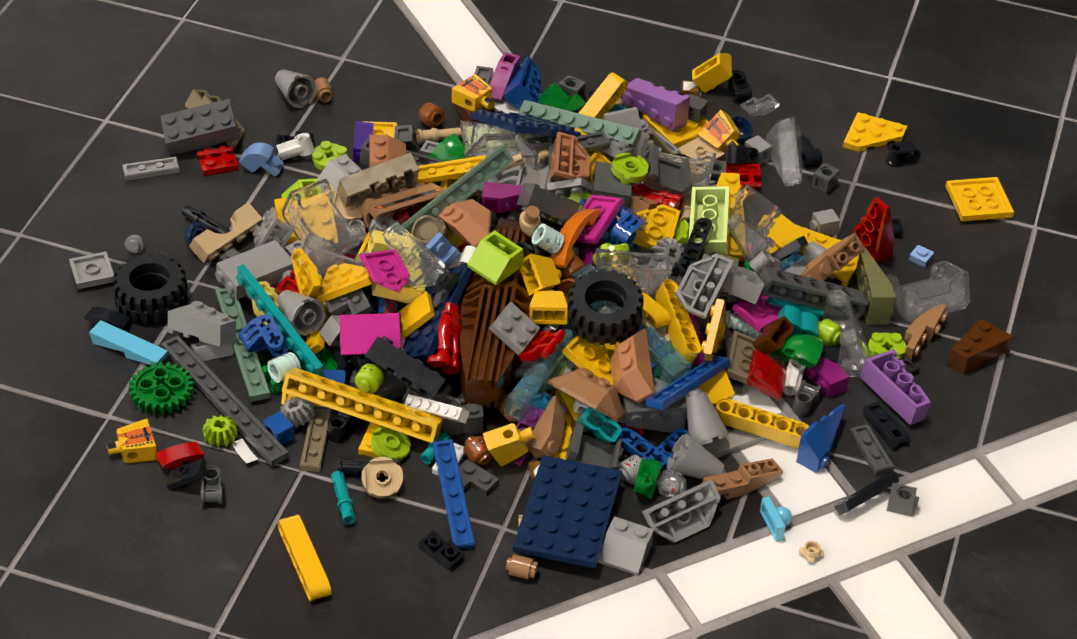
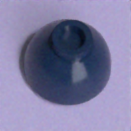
[184,222,207,245]

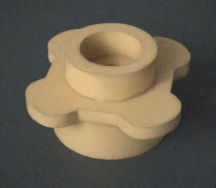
[799,541,824,562]

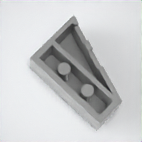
[702,254,765,305]
[168,301,236,347]

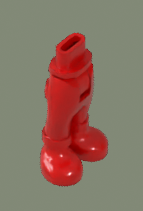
[631,183,684,211]
[427,302,462,375]

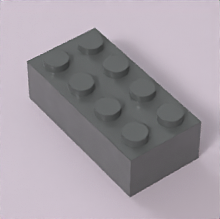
[160,98,240,156]

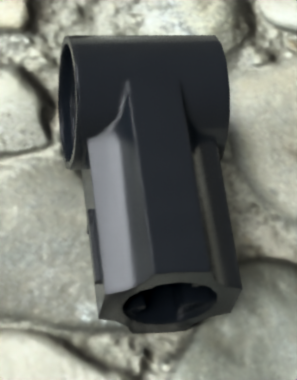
[793,135,822,167]

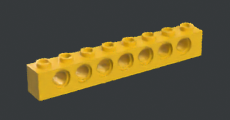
[282,367,444,443]

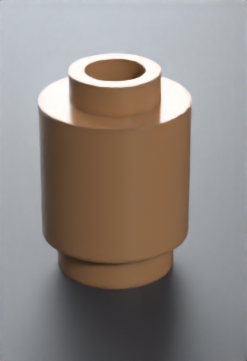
[315,77,333,102]
[506,554,538,580]

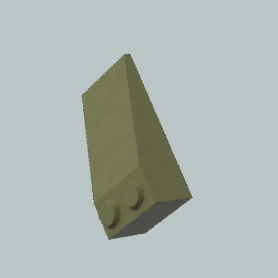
[855,246,897,325]

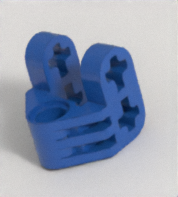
[601,205,648,252]
[238,314,289,359]

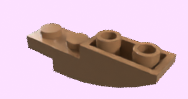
[800,233,865,281]
[904,304,948,361]
[702,458,783,499]

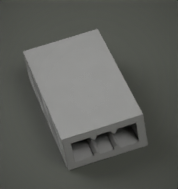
[215,240,293,300]

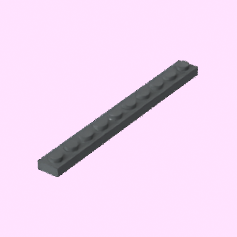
[161,335,289,467]

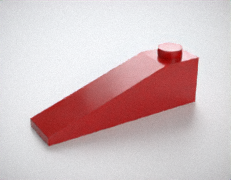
[853,197,895,263]

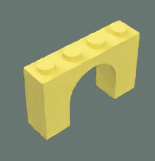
[368,230,425,303]

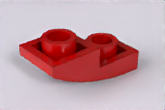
[155,442,204,469]

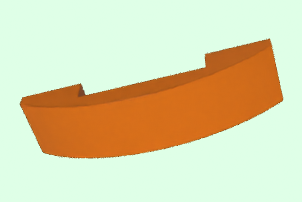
[551,209,601,268]

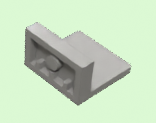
[253,207,295,248]

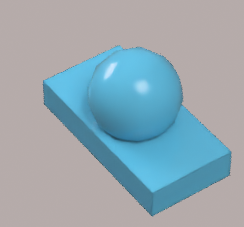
[760,496,792,542]

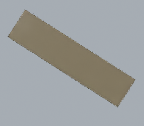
[300,406,332,472]

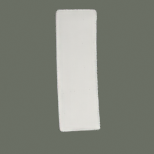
[231,439,258,463]

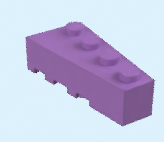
[622,78,690,132]
[860,349,931,425]

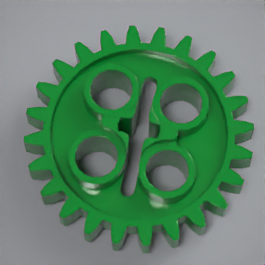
[128,362,195,415]

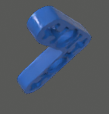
[616,427,688,471]

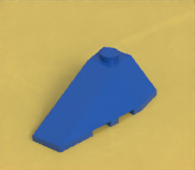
[504,56,542,108]
[796,404,846,473]

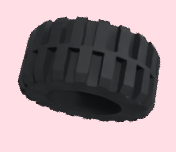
[113,254,188,324]
[567,269,644,346]

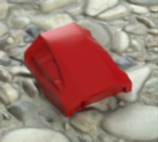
[746,348,786,400]

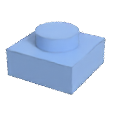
[909,245,934,267]

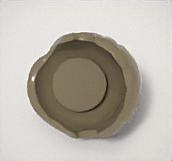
[411,215,447,251]

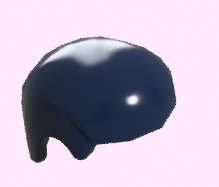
[731,116,753,143]

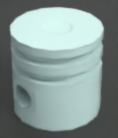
[532,224,564,254]
[267,352,301,383]

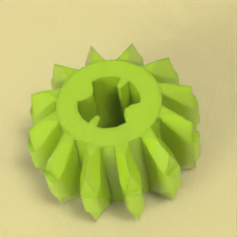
[203,414,238,448]

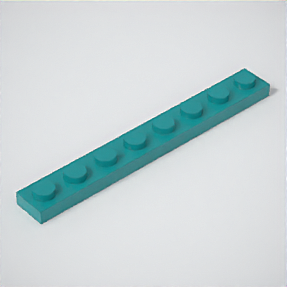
[236,264,324,377]

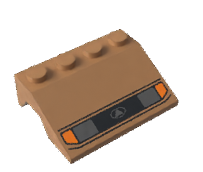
[360,182,446,228]

